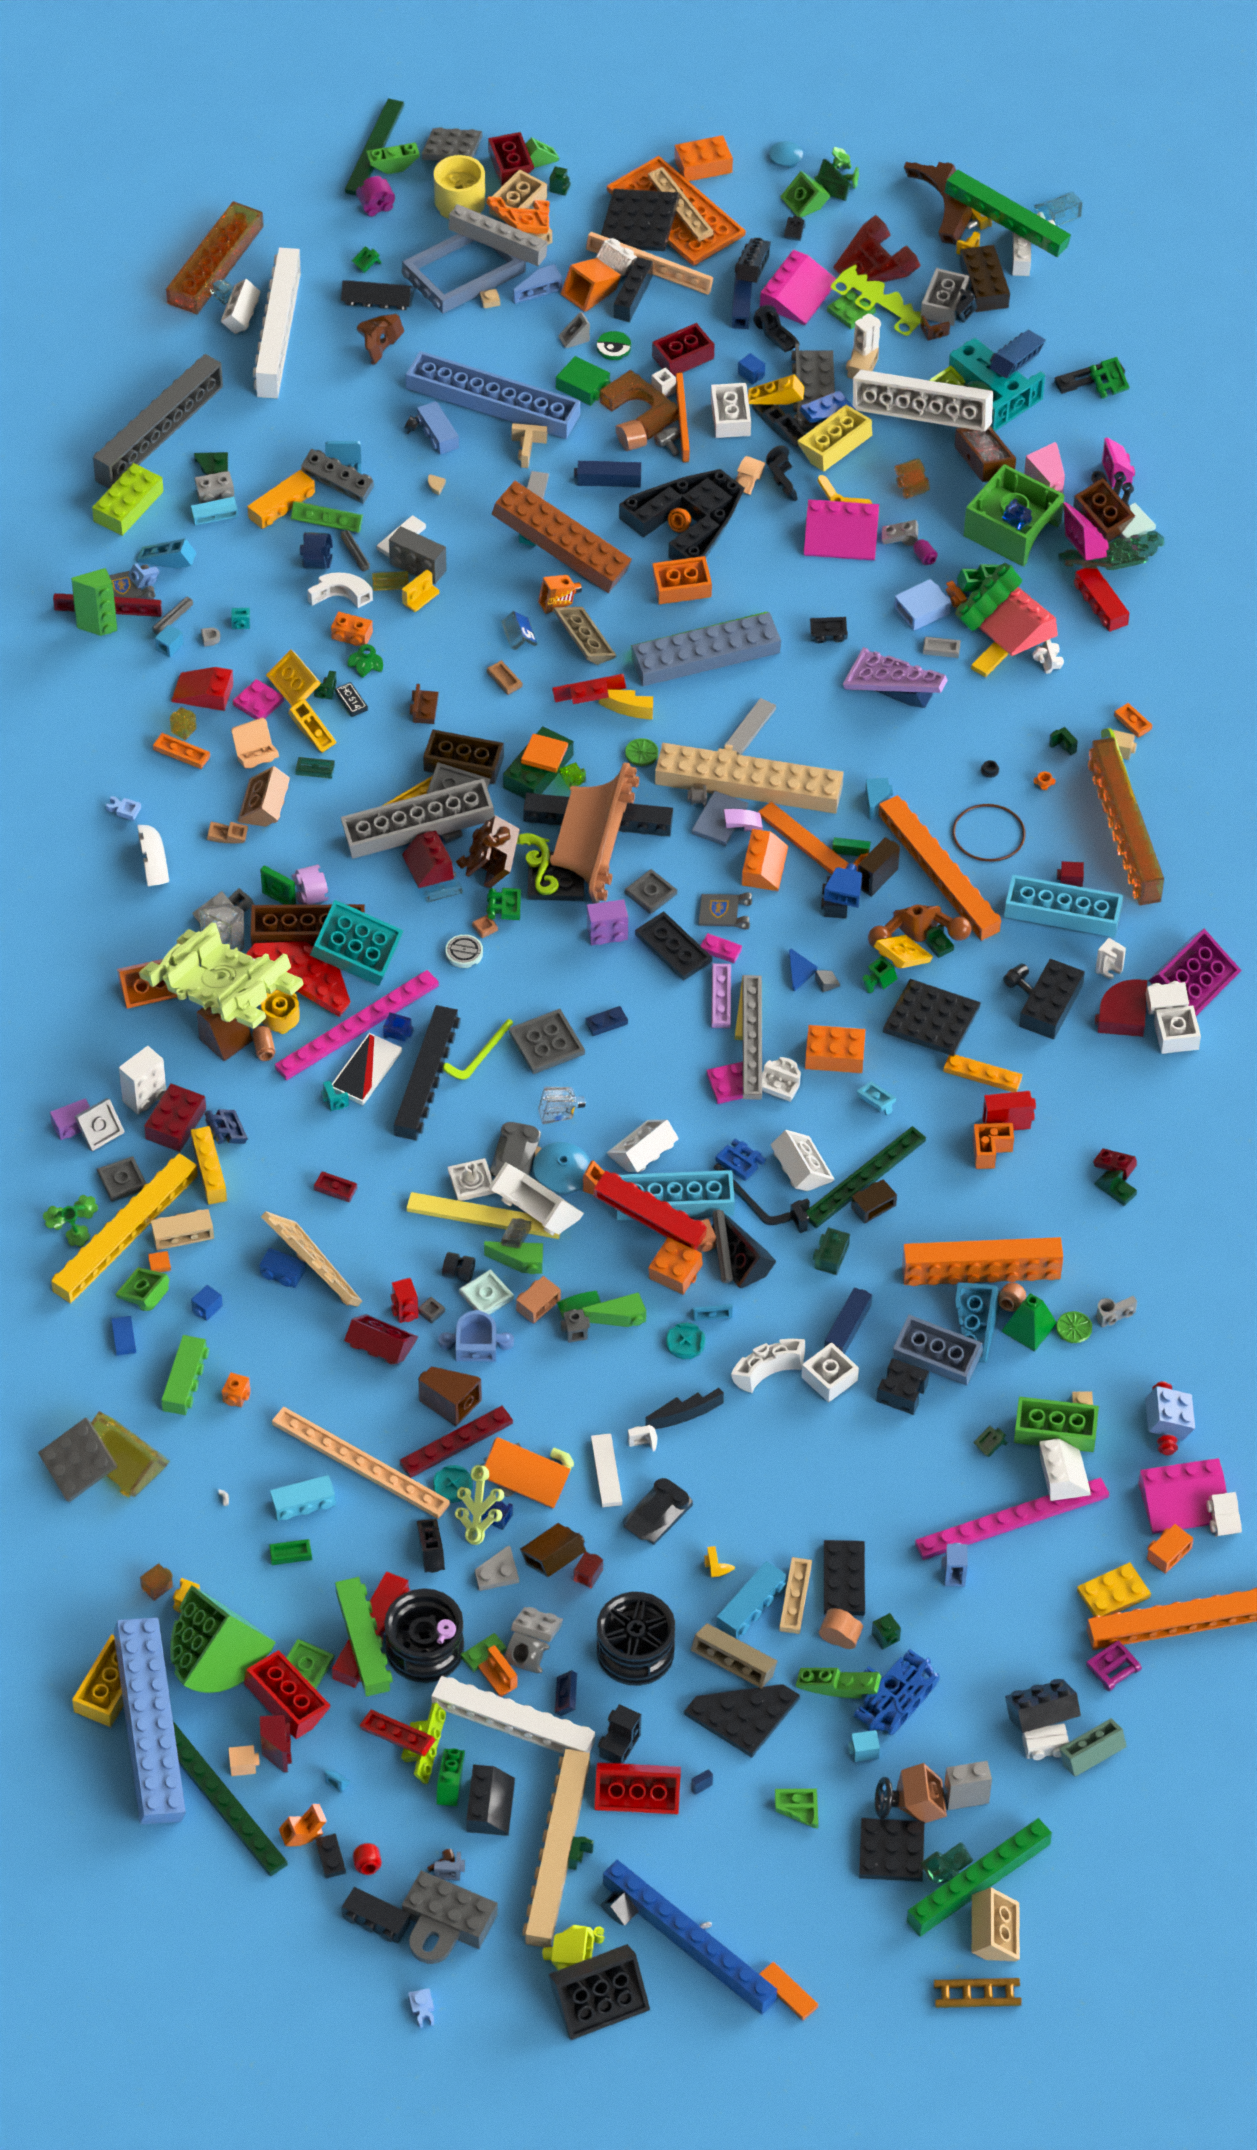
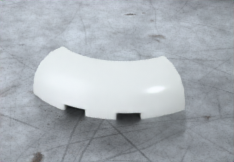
[137,825,169,886]
[731,1339,805,1393]

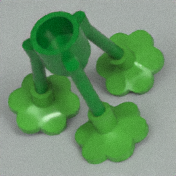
[43,1195,98,1247]

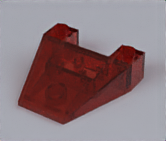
[833,215,921,289]

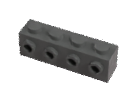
[301,449,374,504]

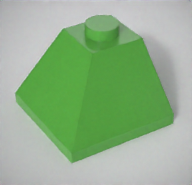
[780,171,831,217]

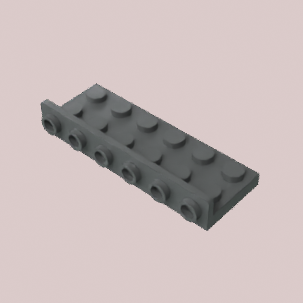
[792,344,835,432]

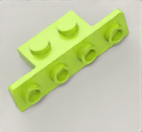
[401,1703,446,1784]

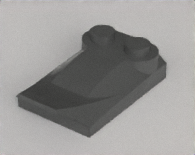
[490,1122,541,1177]

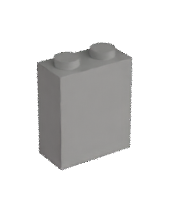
[944,1761,992,1810]

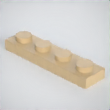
[779,1557,812,1634]

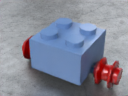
[1145,1381,1195,1455]

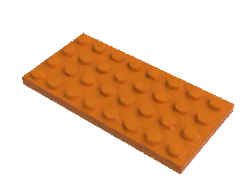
[607,156,746,266]

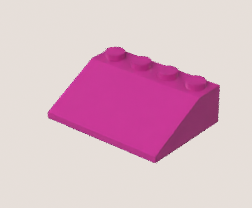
[760,249,836,325]
[804,499,879,561]
[1138,1458,1227,1534]

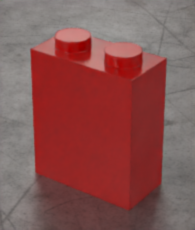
[982,1091,1036,1130]

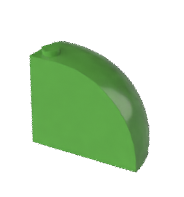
[170,1585,276,1693]

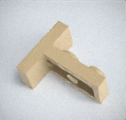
[512,423,547,468]

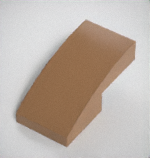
[206,821,248,844]

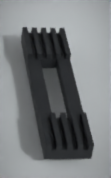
[1054,361,1125,394]

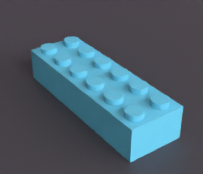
[1004,875,1123,938]
[616,1170,735,1220]

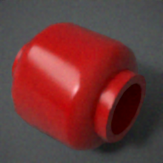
[353,1843,382,1875]

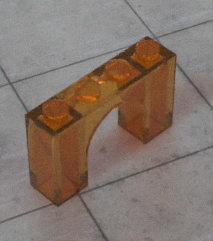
[600,370,679,440]

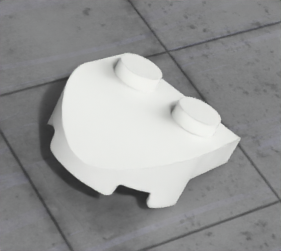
[762,1057,801,1102]

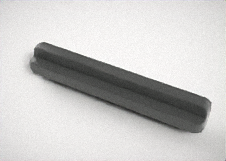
[341,530,370,571]
[152,597,193,635]

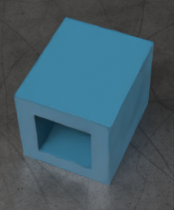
[155,625,183,658]

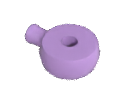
[436,1619,456,1644]

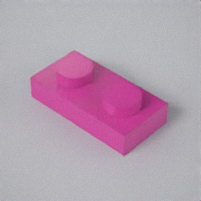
[700,933,742,963]

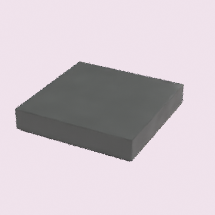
[625,869,677,914]
[97,1156,146,1202]

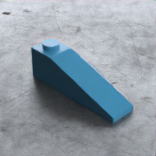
[955,1282,1000,1363]

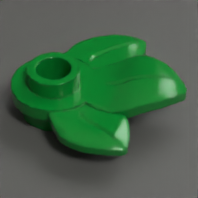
[347,644,383,678]

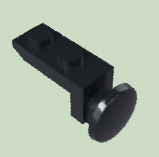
[753,305,800,353]
[766,445,798,501]

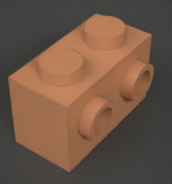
[516,1276,561,1324]

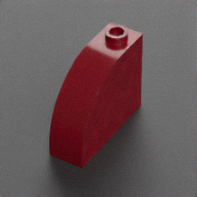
[1095,979,1148,1037]

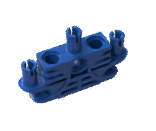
[853,1649,940,1735]

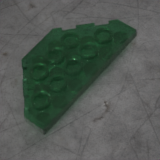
[1058,531,1164,570]

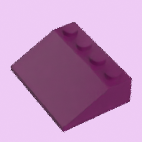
[1148,928,1242,1016]

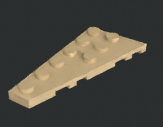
[261,1211,362,1307]

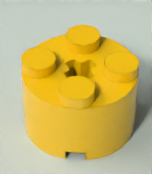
[261,990,300,1034]

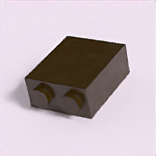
[858,837,900,897]
[520,1523,586,1577]

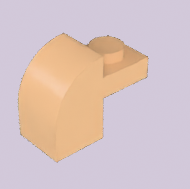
[736,456,766,495]

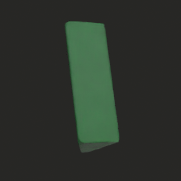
[832,837,871,856]

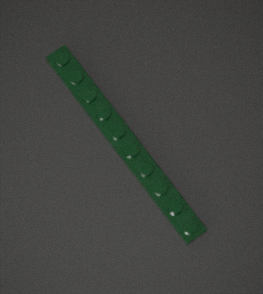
[173,1721,288,1877]

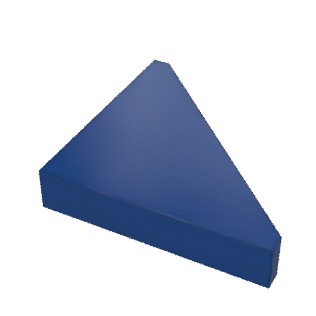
[789,949,818,991]

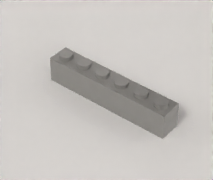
[449,204,547,266]

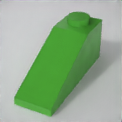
[484,1241,543,1274]
[582,1292,646,1327]

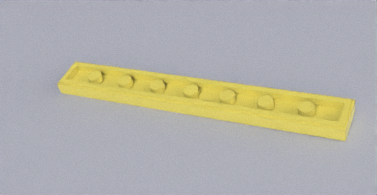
[407,1192,561,1239]

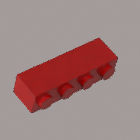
[1074,564,1130,632]

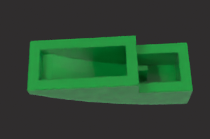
[957,564,1013,592]

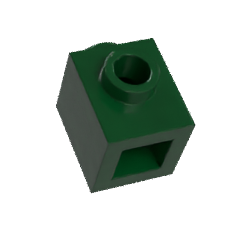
[872,1613,901,1650]

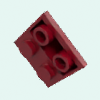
[260,1715,292,1772]

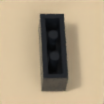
[342,1887,411,1944]

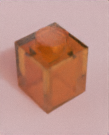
[140,1563,173,1601]

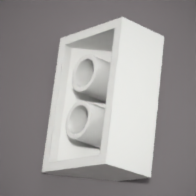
[607,1120,679,1173]
[770,1130,835,1191]
[1039,1439,1091,1501]

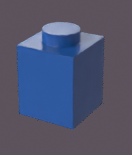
[738,353,765,384]
[191,1285,223,1321]

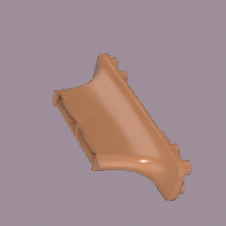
[550,762,639,903]

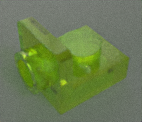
[559,762,586,789]

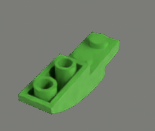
[796,1668,881,1699]

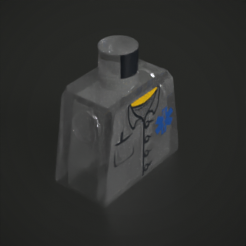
[538,1087,585,1124]

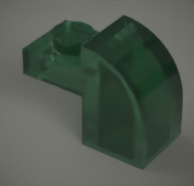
[920,1842,974,1883]

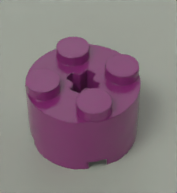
[356,176,395,217]

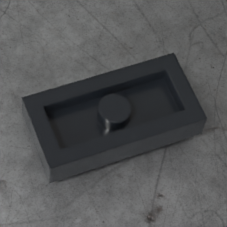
[315,1833,346,1878]

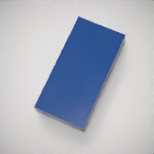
[111,1316,136,1355]

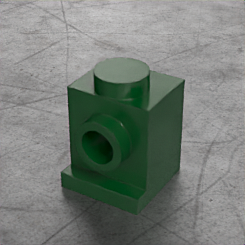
[550,166,571,196]

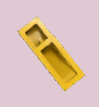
[599,689,653,720]

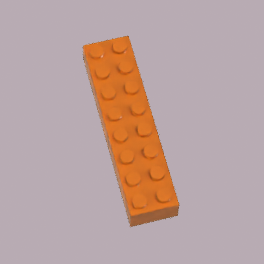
[902,1237,1063,1286]

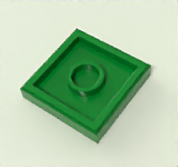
[260,865,296,905]

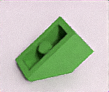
[525,137,560,168]

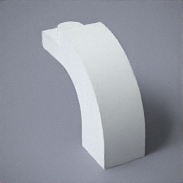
[307,573,373,608]

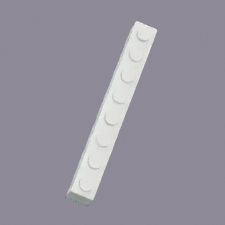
[431,1676,595,1754]

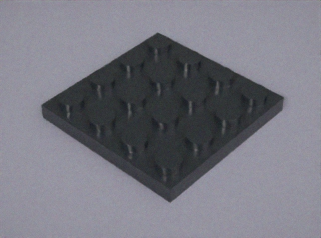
[601,189,680,251]
[883,979,981,1056]

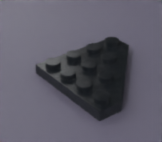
[684,1684,800,1758]

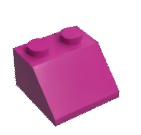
[1102,438,1135,487]

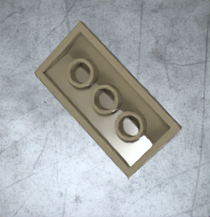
[553,607,616,665]

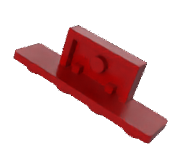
[552,674,626,704]

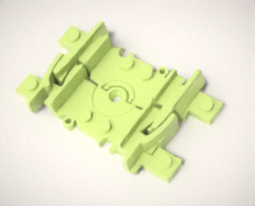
[139,922,303,1029]

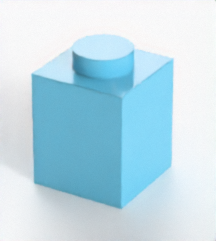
[848,1730,880,1762]

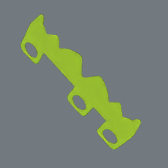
[831,265,921,336]

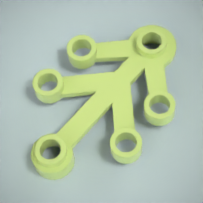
[455,1465,504,1545]

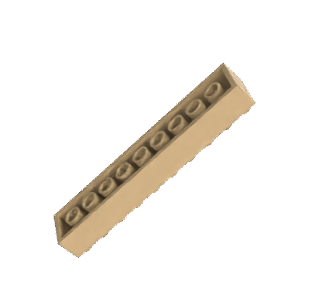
[655,743,844,814]

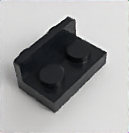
[956,289,978,323]

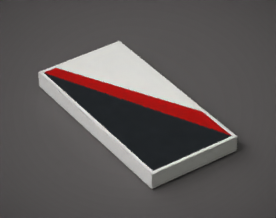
[332,1033,402,1105]

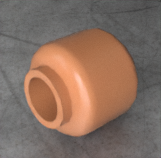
[998,1282,1026,1312]

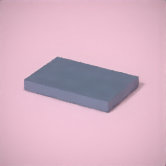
[692,791,748,846]

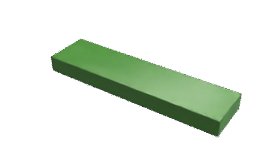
[291,501,363,533]

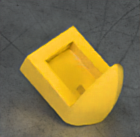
[704,1546,735,1578]

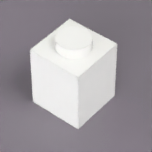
[651,368,676,400]

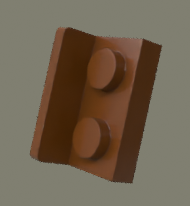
[409,684,439,724]

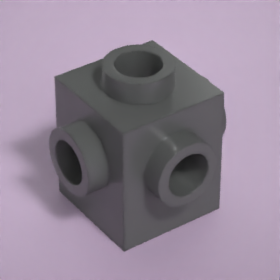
[560,1309,590,1343]

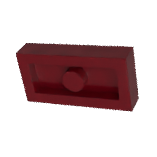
[314,1171,358,1203]

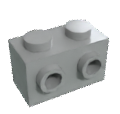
[195,471,235,504]

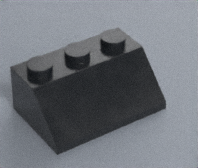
[466,1764,515,1836]

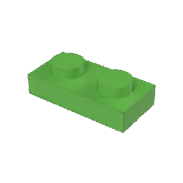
[461,1633,507,1673]

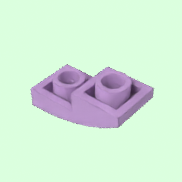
[724,809,763,831]

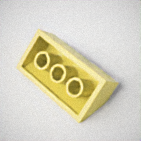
[797,405,872,472]

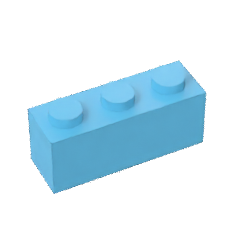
[270,1475,336,1521]

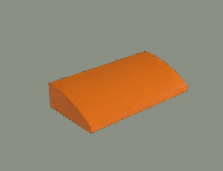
[481,1437,571,1509]

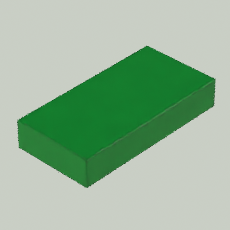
[269,1539,312,1565]

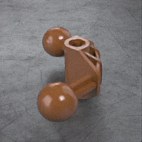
[868,904,971,949]

